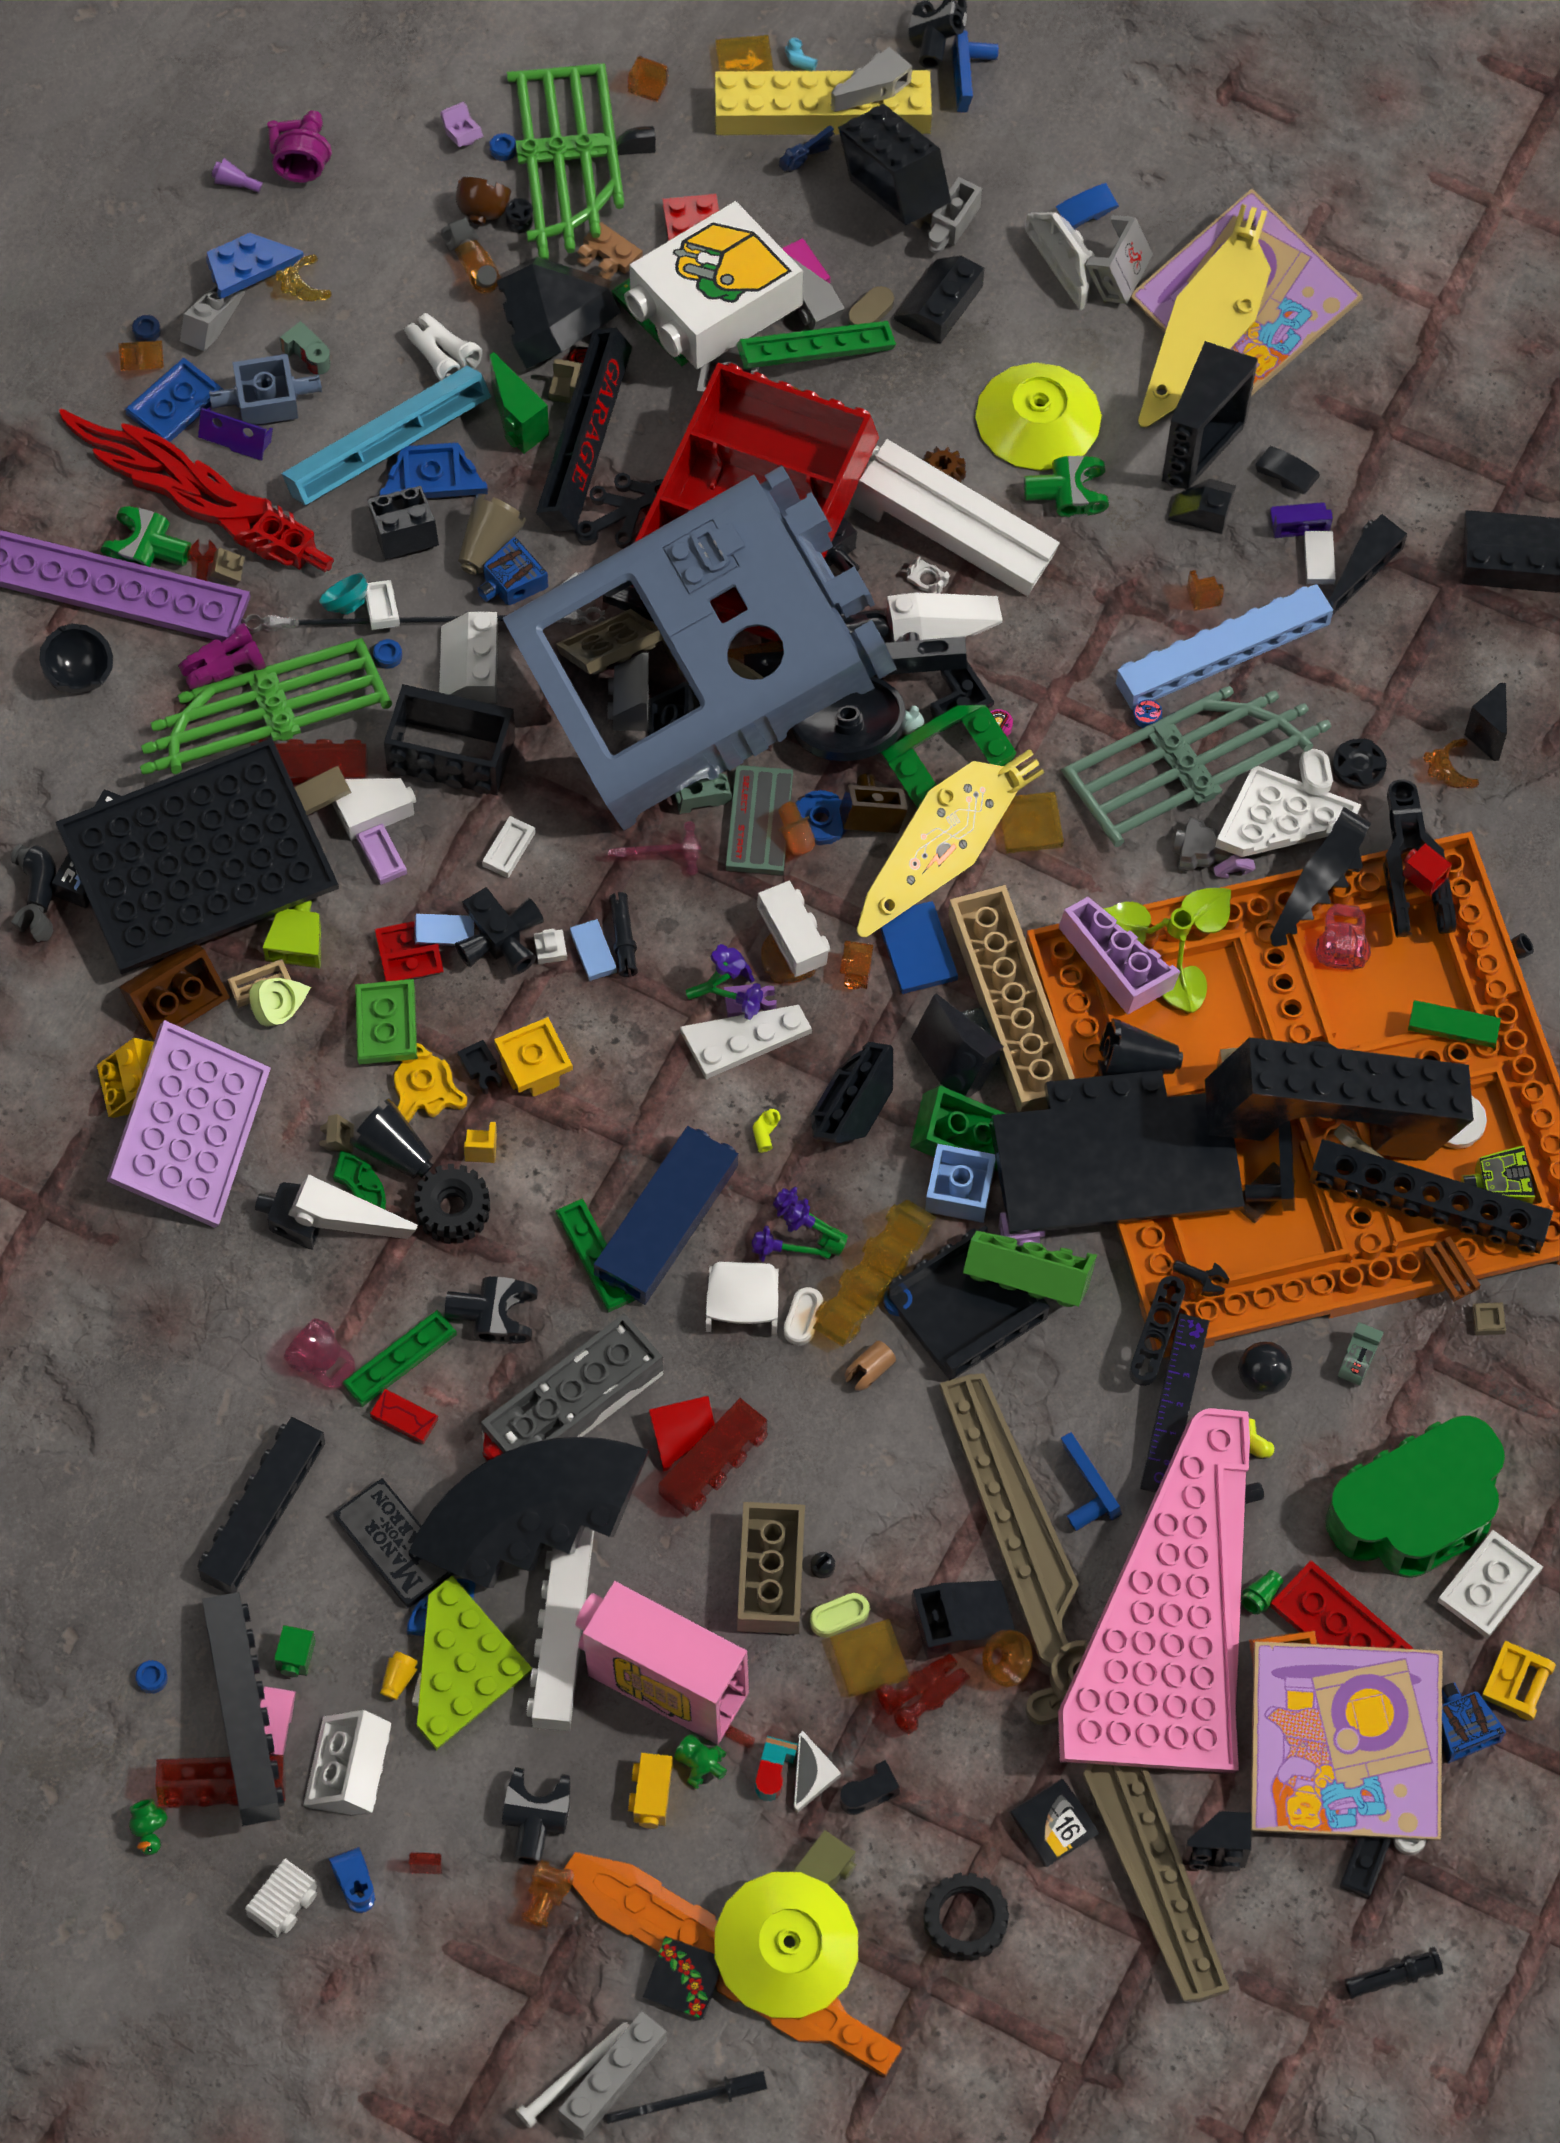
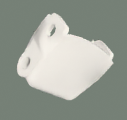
[706,1262,779,1335]

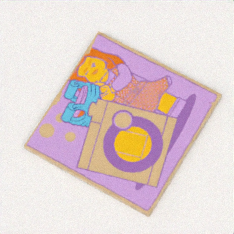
[1130,189,1363,396]
[1251,1641,1442,1841]

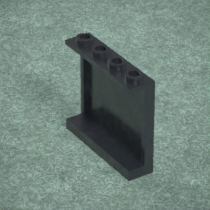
[887,1225,1050,1380]

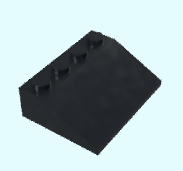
[1462,510,1560,593]

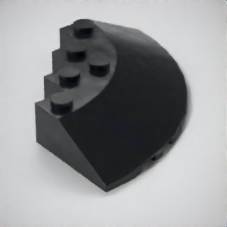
[408,1436,650,1588]

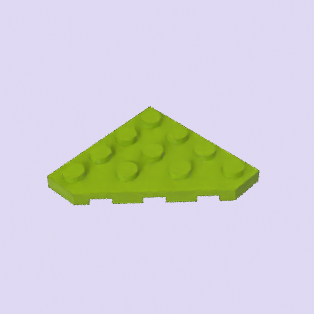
[416,1576,532,1751]

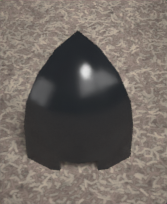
[616,126,656,155]

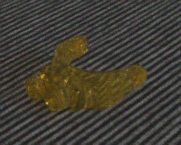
[276,255,332,302]

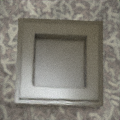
[1472,1302,1506,1335]

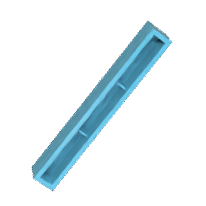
[281,366,491,505]

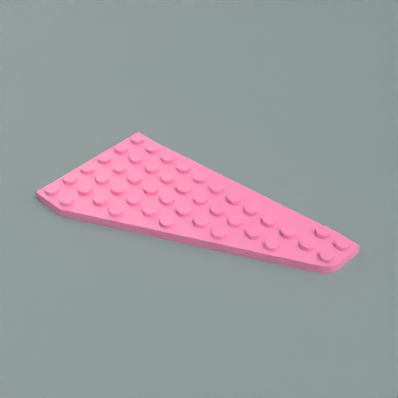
[1058,1408,1250,1773]

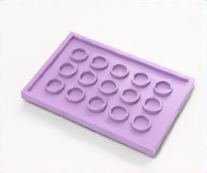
[107,1020,271,1228]

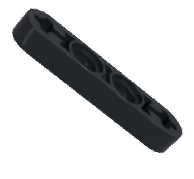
[1129,1276,1185,1386]

